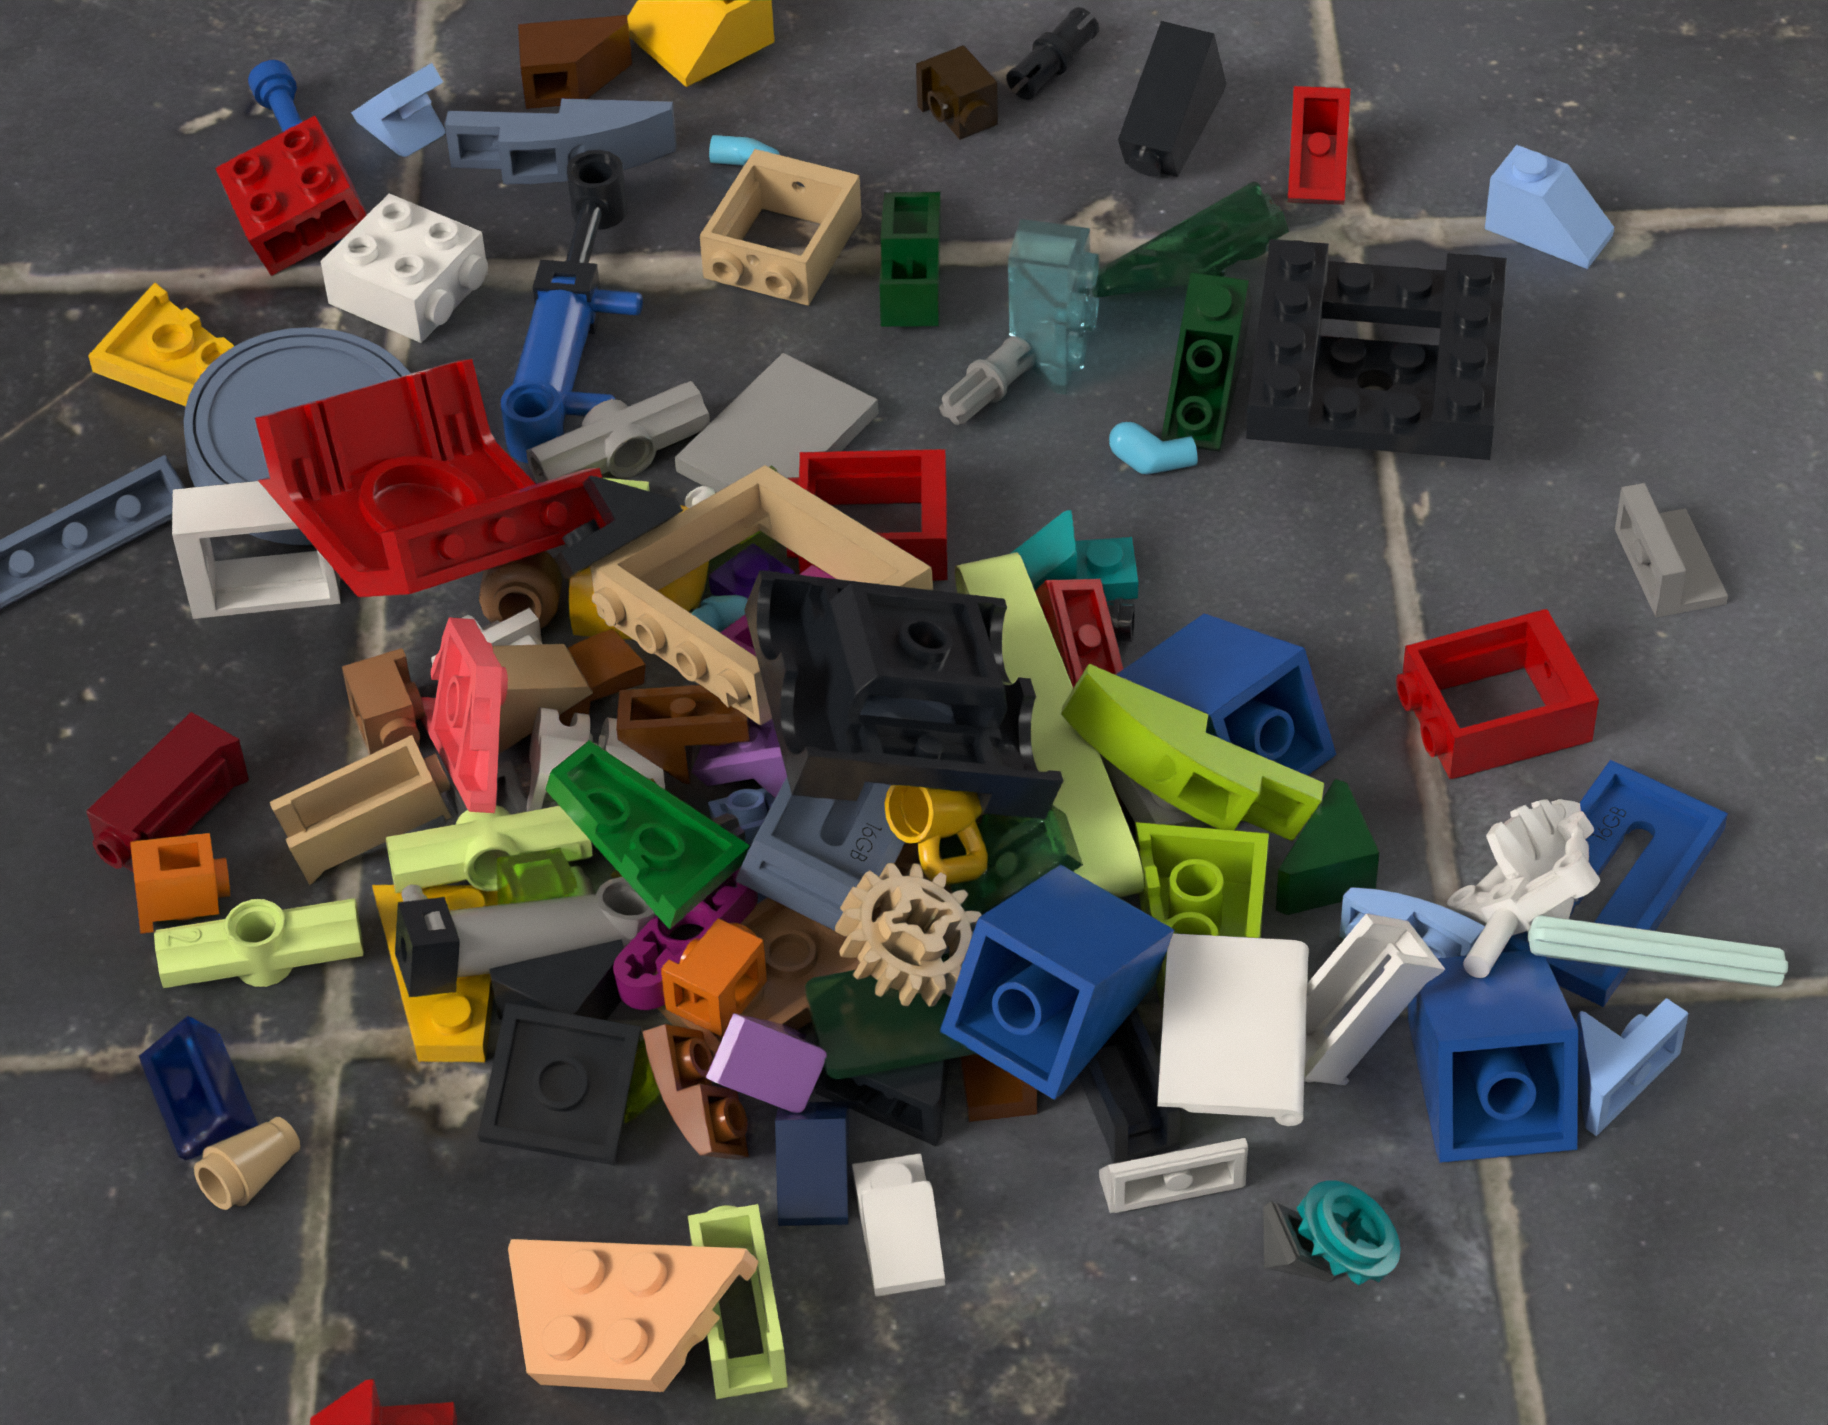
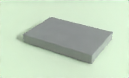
[675,353,879,492]

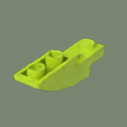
[1061,664,1324,841]

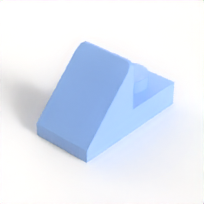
[351,63,445,157]
[1576,998,1689,1136]

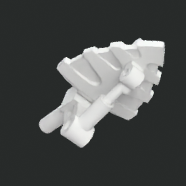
[1447,799,1600,978]

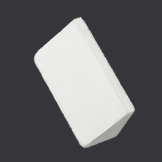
[1099,1138,1248,1213]

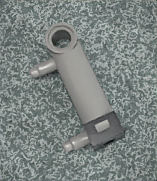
[395,866,656,997]

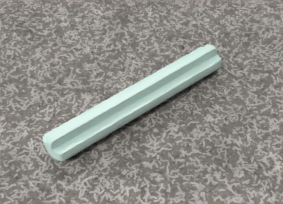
[1527,915,1788,988]

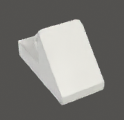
[852,1153,945,1297]

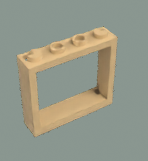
[590,465,933,726]

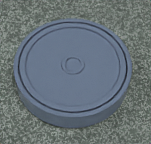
[184,328,411,545]

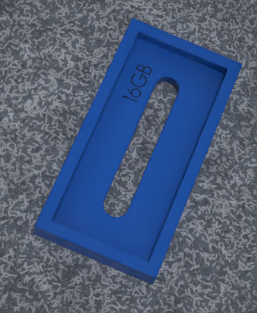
[1502,760,1728,1007]

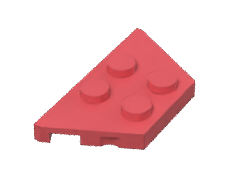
[421,617,508,813]

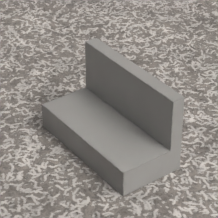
[1615,483,1728,618]

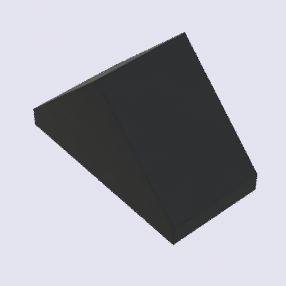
[489,939,624,1021]

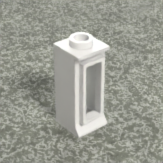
[1304,913,1445,1086]

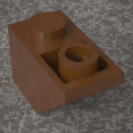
[518,15,632,109]

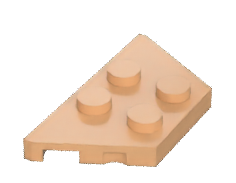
[508,1239,758,1392]

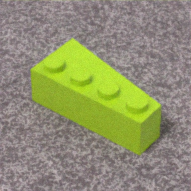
[1135,822,1269,1018]

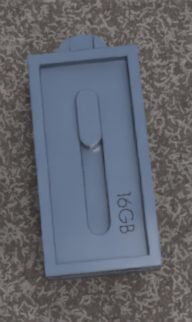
[735,695,956,931]

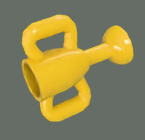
[884,785,1035,886]

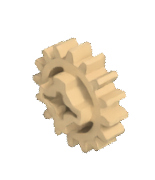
[835,863,982,1007]

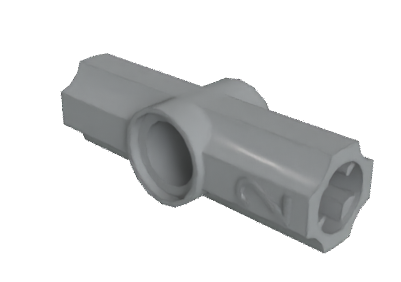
[526,381,710,484]

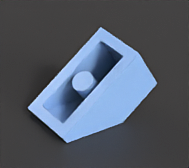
[1485,145,1614,269]

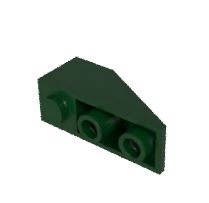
[1161,272,1252,452]

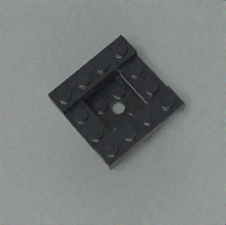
[1246,239,1507,460]
[744,570,1064,819]

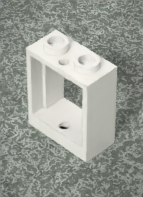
[172,481,341,619]

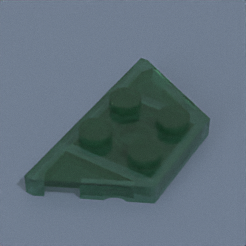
[1087,182,1289,298]

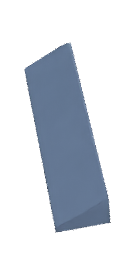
[0,455,185,610]

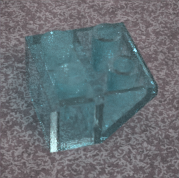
[1008,219,1099,394]

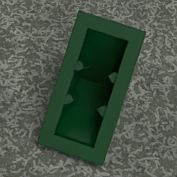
[1275,778,1380,915]

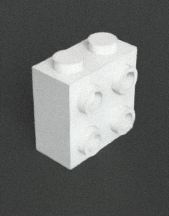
[320,194,488,343]

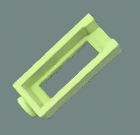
[688,1204,788,1399]

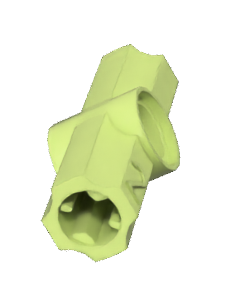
[386,805,593,893]
[154,898,364,988]

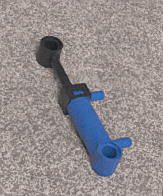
[501,150,643,463]

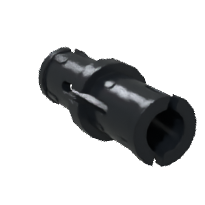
[1006,7,1099,100]

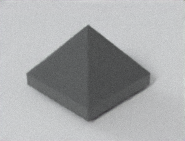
[1263,1201,1337,1282]

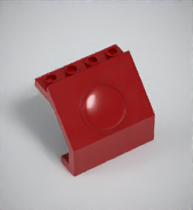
[255,359,606,597]

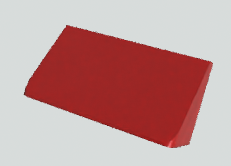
[1035,579,1124,688]

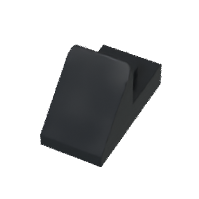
[554,476,683,580]

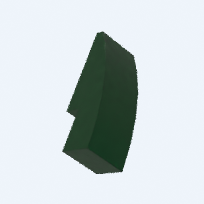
[879,192,941,327]

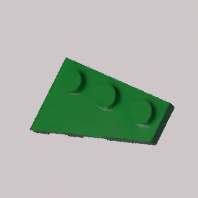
[545,740,750,930]

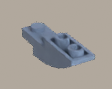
[445,99,677,184]

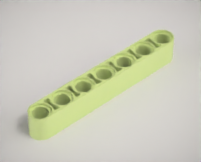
[955,552,1144,898]

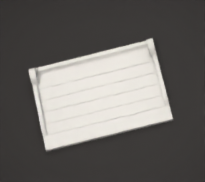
[1158,934,1309,1126]

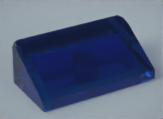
[138,1016,258,1161]

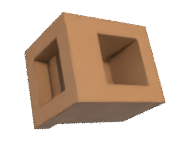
[342,648,425,755]

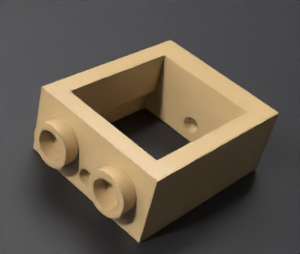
[700,149,862,306]

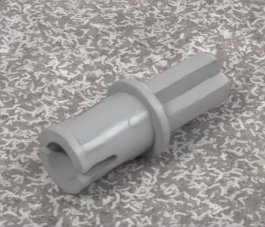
[939,336,1036,425]

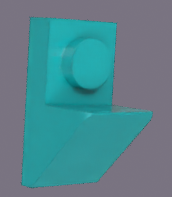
[1010,510,1139,601]

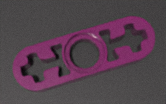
[613,867,758,1010]

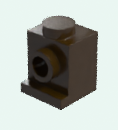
[916,45,998,140]

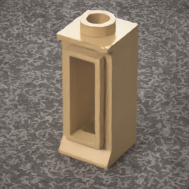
[270,735,452,885]

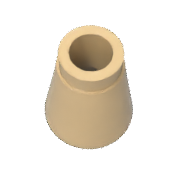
[194,1117,300,1210]

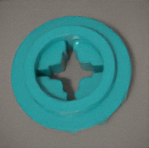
[1296,1180,1401,1286]

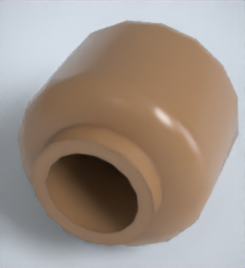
[479,551,562,629]

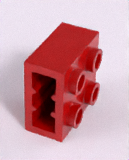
[215,115,368,276]

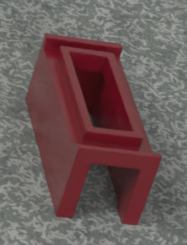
[86,712,249,873]

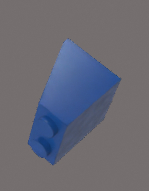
[1116,613,1337,822]
[940,864,1174,1100]
[1408,950,1578,1163]

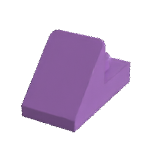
[691,719,787,798]
[706,1013,827,1113]

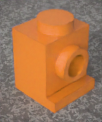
[130,833,231,934]
[661,918,767,1038]

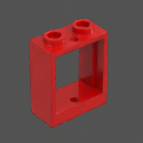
[786,449,948,581]
[1396,609,1599,779]

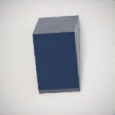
[775,1101,849,1226]

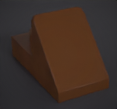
[616,685,751,784]

